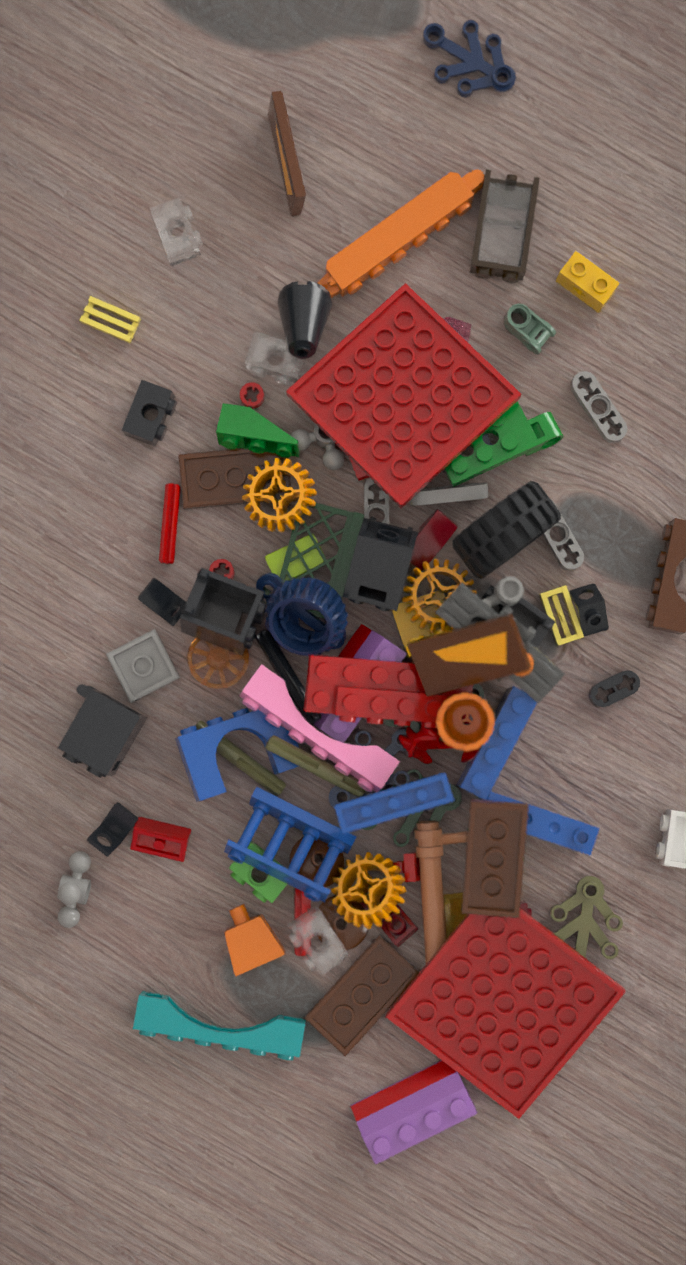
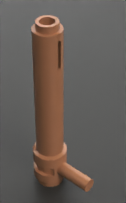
[414,820,468,964]

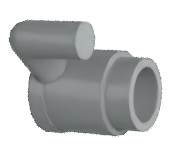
[483,577,523,608]

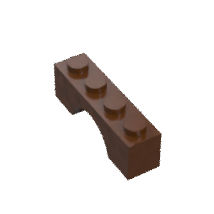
[646,518,686,635]

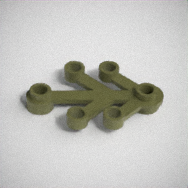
[550,876,623,959]

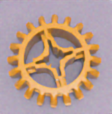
[242,458,317,533]
[402,559,477,633]
[331,852,407,929]

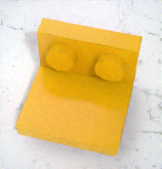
[392,591,452,658]

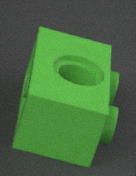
[229,840,287,903]

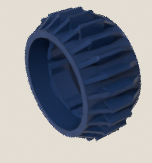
[265,577,348,656]

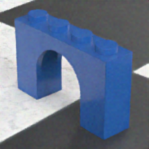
[456,686,537,800]
[175,708,299,802]

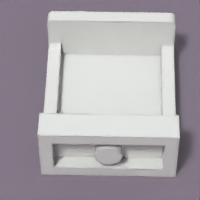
[656,809,686,869]

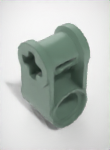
[504,303,556,355]

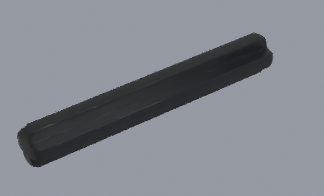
[255,629,322,725]

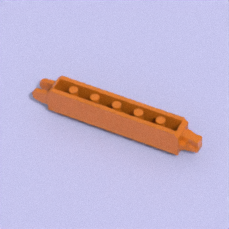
[317,169,485,298]

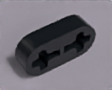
[589,670,640,707]

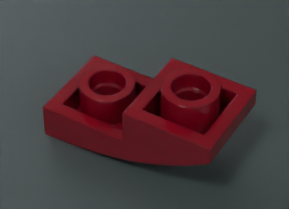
[410,508,458,571]
[360,893,419,947]

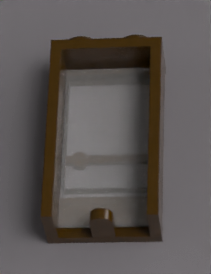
[469,170,540,283]

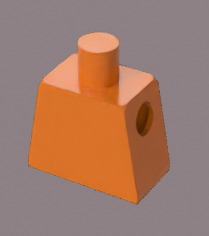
[224,904,286,976]

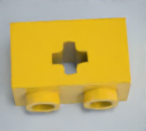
[556,251,620,313]

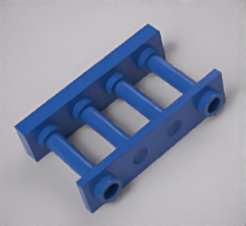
[334,773,454,834]
[224,786,357,902]
[482,791,600,856]

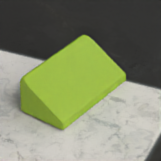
[265,534,324,581]

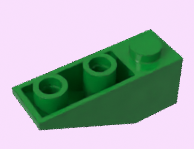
[216,403,300,458]

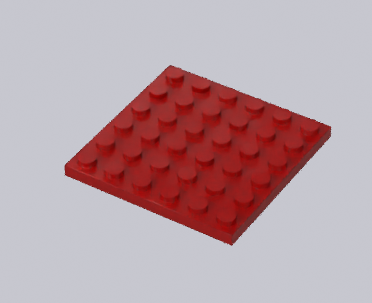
[286,283,521,508]
[386,908,626,1119]

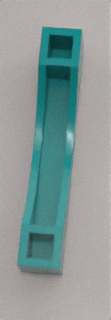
[133,991,306,1060]

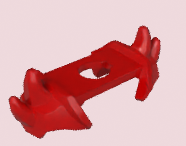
[398,726,481,764]

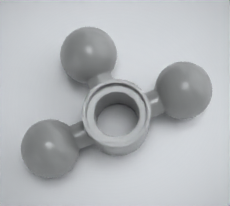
[290,425,344,470]
[57,851,91,928]

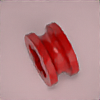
[239,382,265,409]
[209,559,235,580]

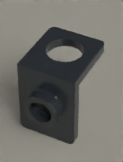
[138,578,186,626]
[569,584,609,636]
[87,802,138,857]

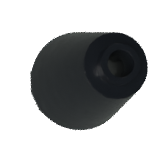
[277,281,332,359]

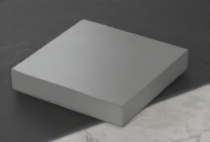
[106,629,180,703]

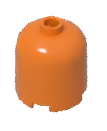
[436,693,495,751]

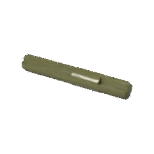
[196,721,286,796]
[265,736,366,797]

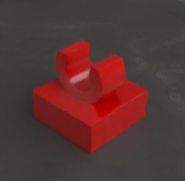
[393,852,420,882]

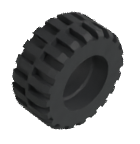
[452,481,561,579]

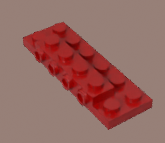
[304,654,473,728]

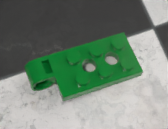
[444,401,564,487]

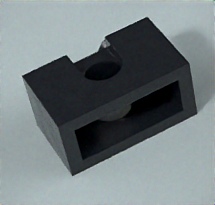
[122,380,177,447]

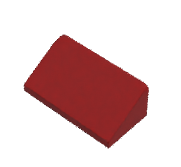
[130,817,191,862]

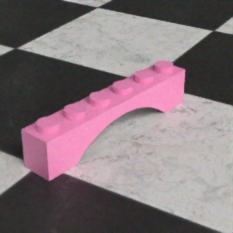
[240,664,400,792]

